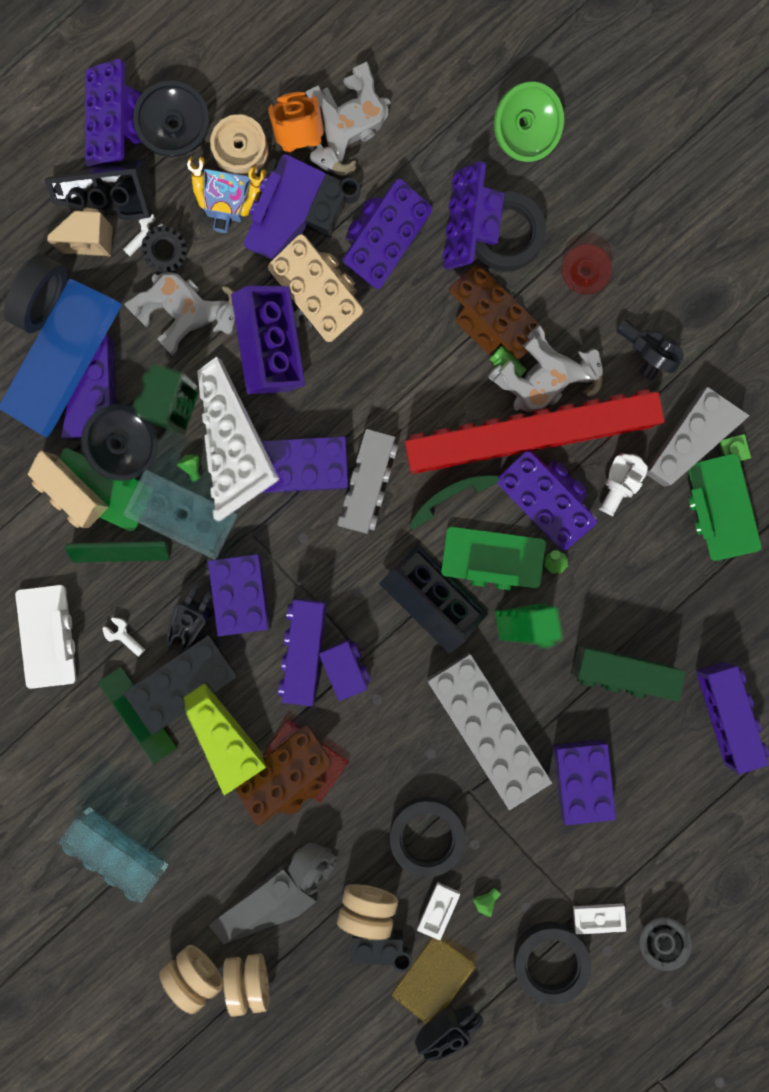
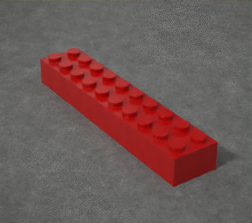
[405,389,664,475]

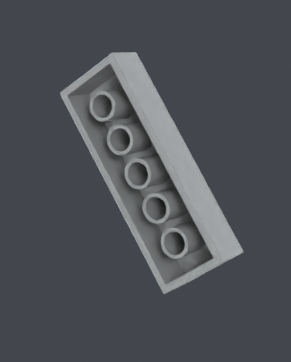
[427,652,552,810]

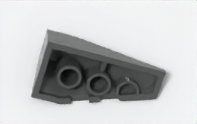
[209,862,317,944]

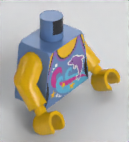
[188,157,267,233]

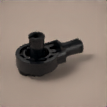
[616,319,684,380]

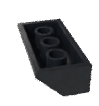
[379,544,488,654]

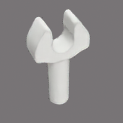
[123,215,163,256]
[103,617,145,657]

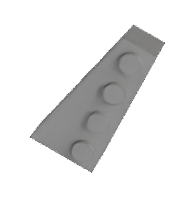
[646,387,749,487]
[338,429,399,534]

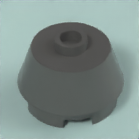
[288,842,337,895]
[640,917,692,971]

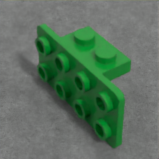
[60,448,154,532]
[688,454,761,561]
[441,527,546,590]

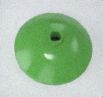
[494,82,564,162]

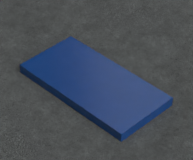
[0,279,122,438]

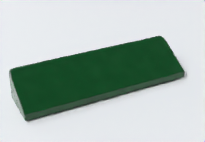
[65,541,170,563]
[98,666,178,764]

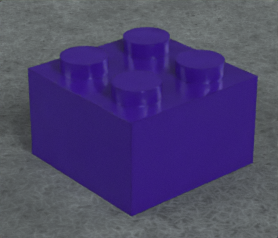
[319,638,371,701]

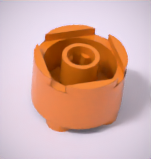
[269,92,324,152]

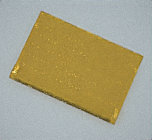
[391,938,476,1024]

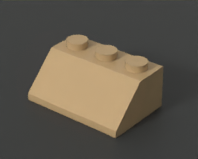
[28,451,109,528]

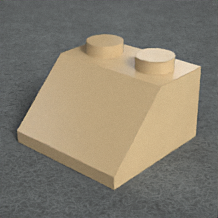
[48,208,113,256]

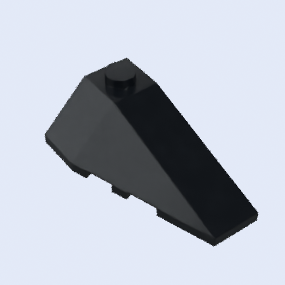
[45,159,153,220]

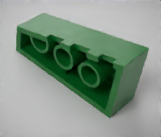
[495,603,562,647]

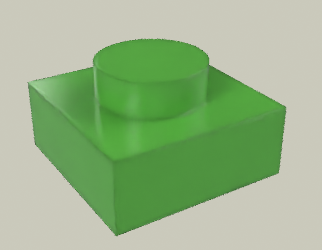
[718,434,751,461]

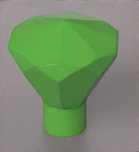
[177,454,201,482]
[544,550,568,574]
[473,888,501,917]

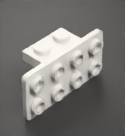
[16,585,77,689]

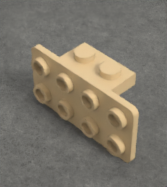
[268,235,364,342]

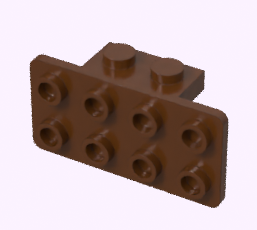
[449,265,546,359]
[235,726,332,825]

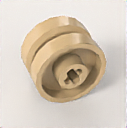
[210,114,269,176]
[337,884,398,940]
[159,945,224,1014]
[223,953,269,1017]

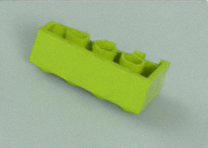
[184,683,266,796]

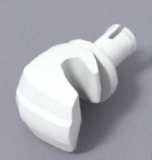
[599,453,648,516]

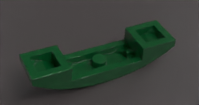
[410,476,500,530]

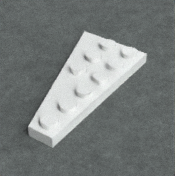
[197,357,279,521]

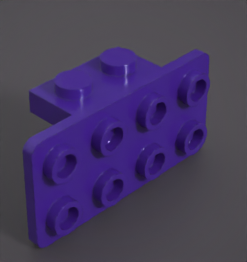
[85,59,142,168]
[244,155,326,260]
[443,161,504,270]
[343,179,432,289]
[497,450,598,551]

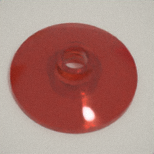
[562,244,612,295]

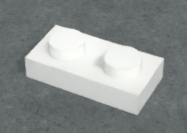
[417,882,460,940]
[573,903,626,934]

